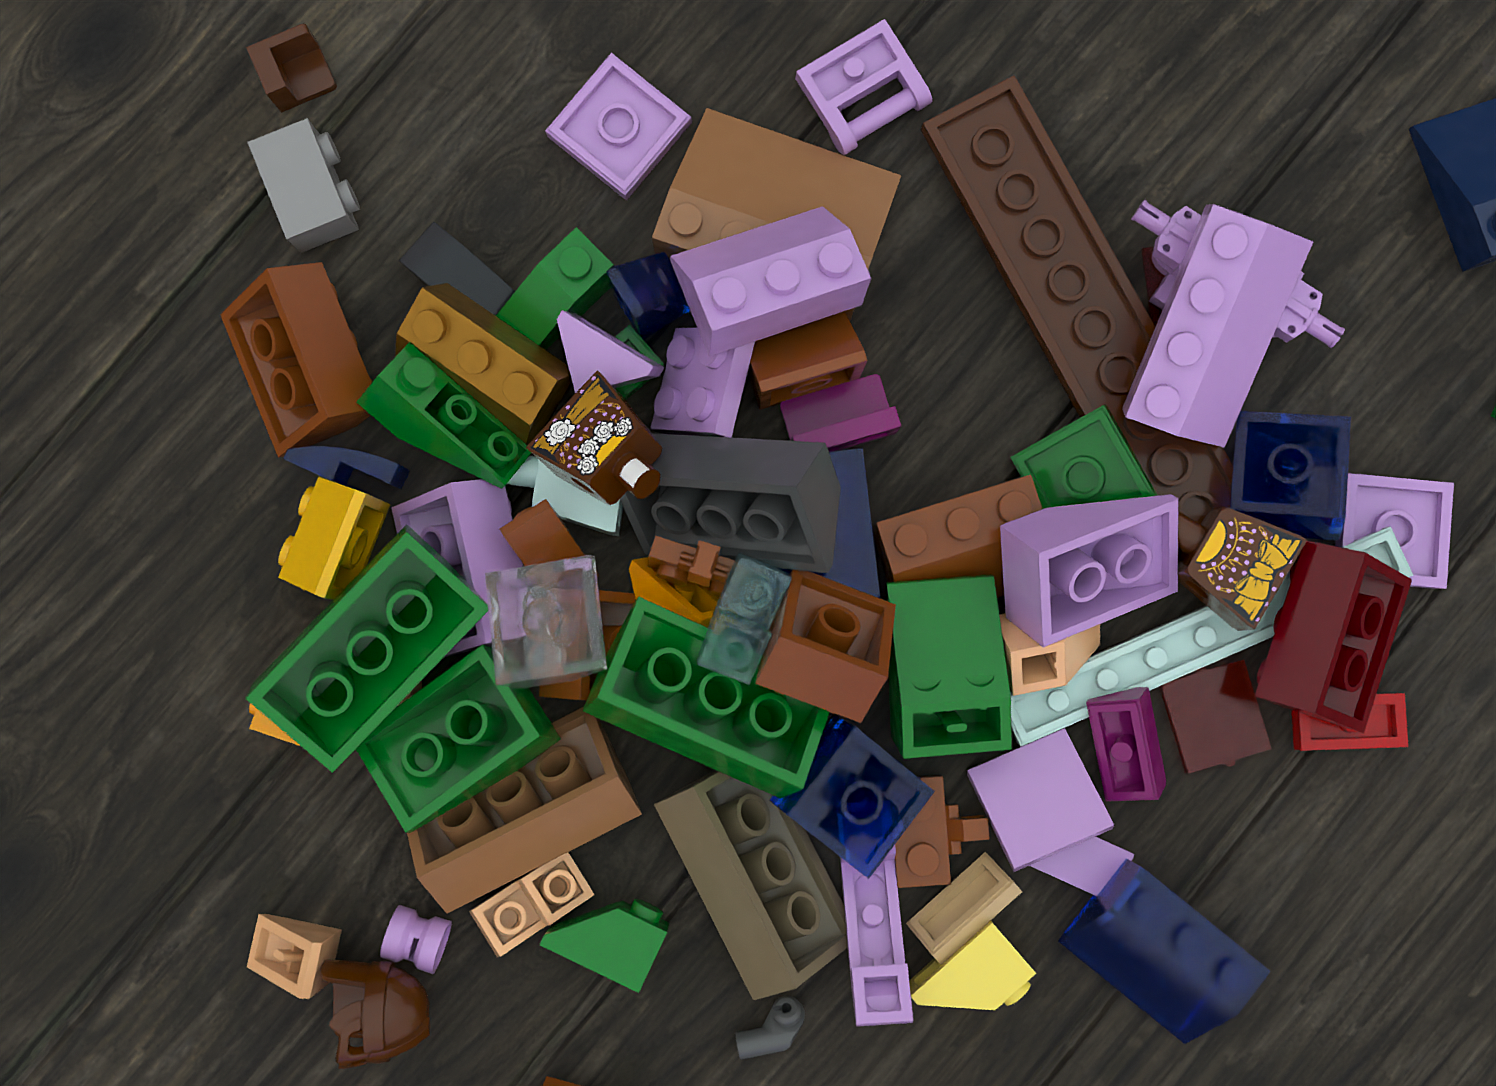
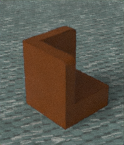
[246,23,337,113]

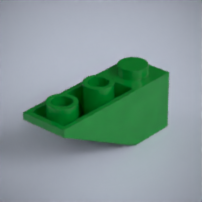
[356,342,531,489]

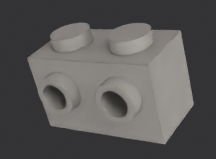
[248,118,360,253]

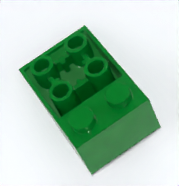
[885,574,1012,759]

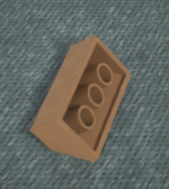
[407,707,642,914]

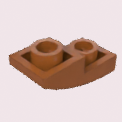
[500,499,600,591]

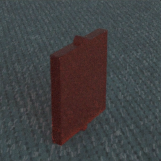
[1159,660,1272,774]

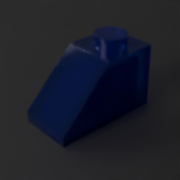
[606,251,690,339]

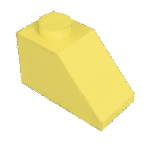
[909,921,1036,1010]

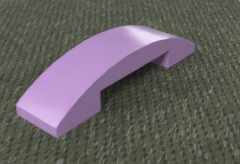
[837,801,913,1026]

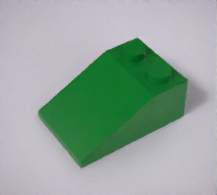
[356,645,561,833]

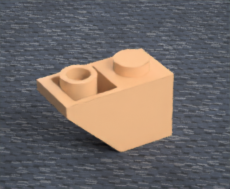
[999,614,1100,696]

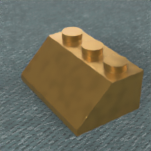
[395,283,572,445]

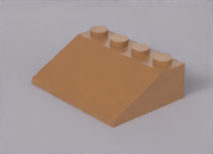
[652,108,901,321]

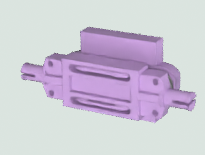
[1131,200,1345,348]

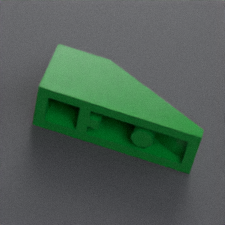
[496,227,618,350]

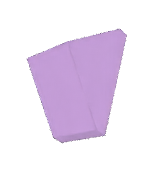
[557,310,665,393]

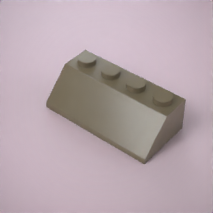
[654,770,847,1001]

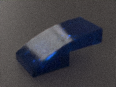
[283,446,410,489]

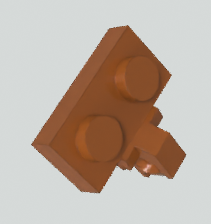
[649,536,761,602]
[888,775,989,888]

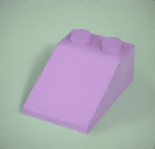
[1000,494,1178,647]

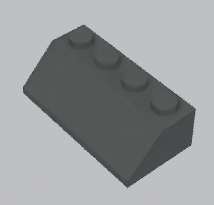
[620,433,841,573]

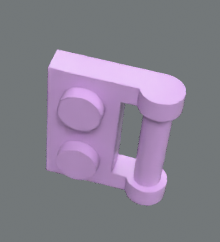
[796,19,932,155]

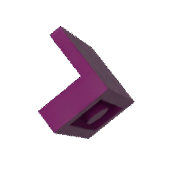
[780,374,901,453]

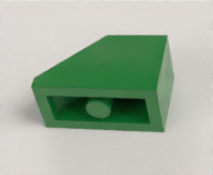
[540,899,670,993]

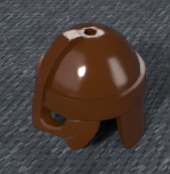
[321,960,431,1069]

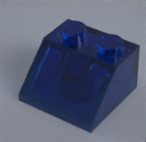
[1230,411,1351,541]
[769,716,935,879]

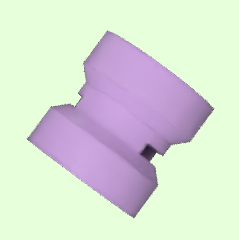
[380,905,452,974]

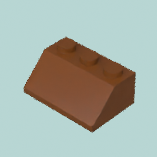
[220,262,373,457]
[871,474,1042,598]

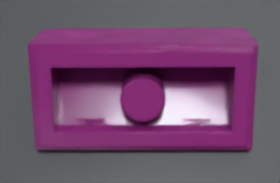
[1086,687,1166,801]

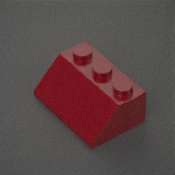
[1255,541,1412,733]

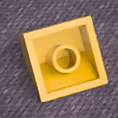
[278,477,390,600]

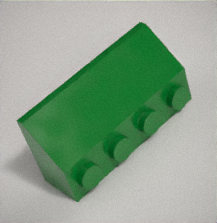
[245,524,490,773]
[583,597,829,799]

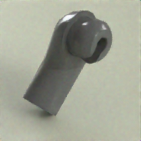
[735,995,805,1060]

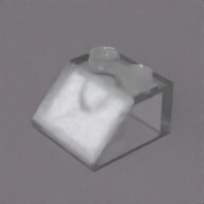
[485,555,607,689]

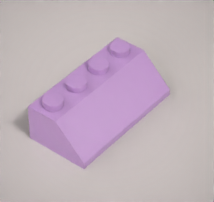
[1122,204,1313,448]

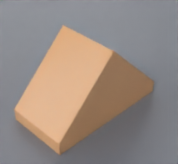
[247,914,342,999]

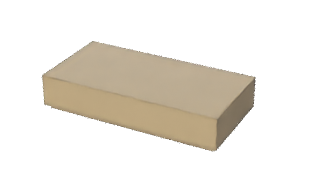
[906,852,1022,965]

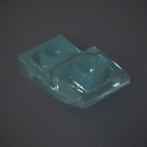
[697,552,792,685]

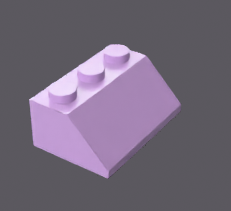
[670,206,871,357]
[392,479,538,657]

